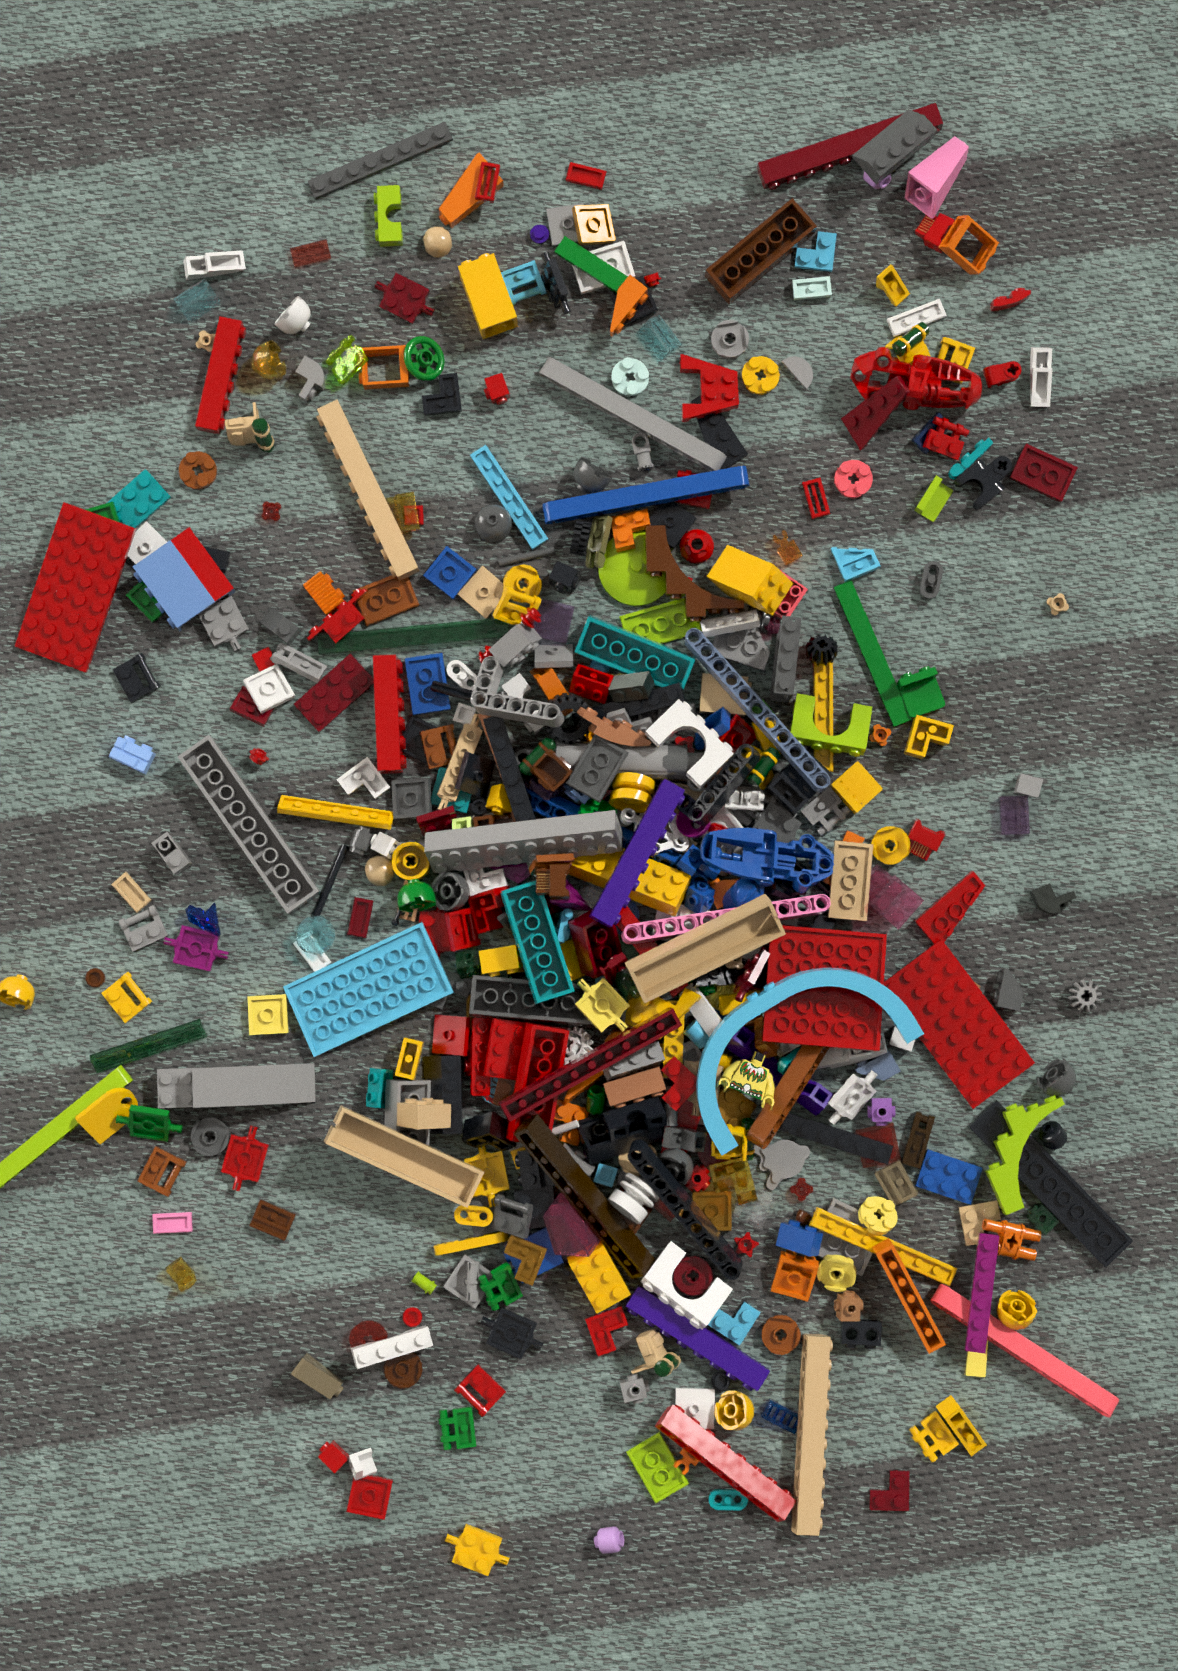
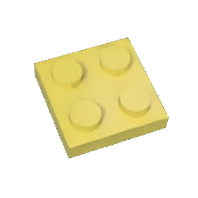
[247,994,289,1035]

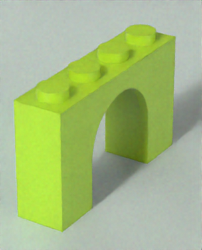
[790,693,872,757]

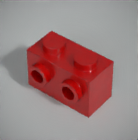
[569,664,614,704]

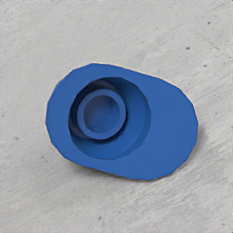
[723,877,764,909]

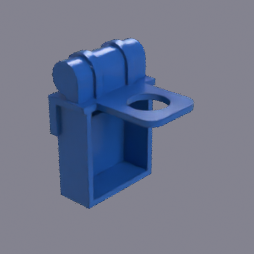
[694,707,731,750]

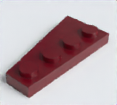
[841,375,910,450]

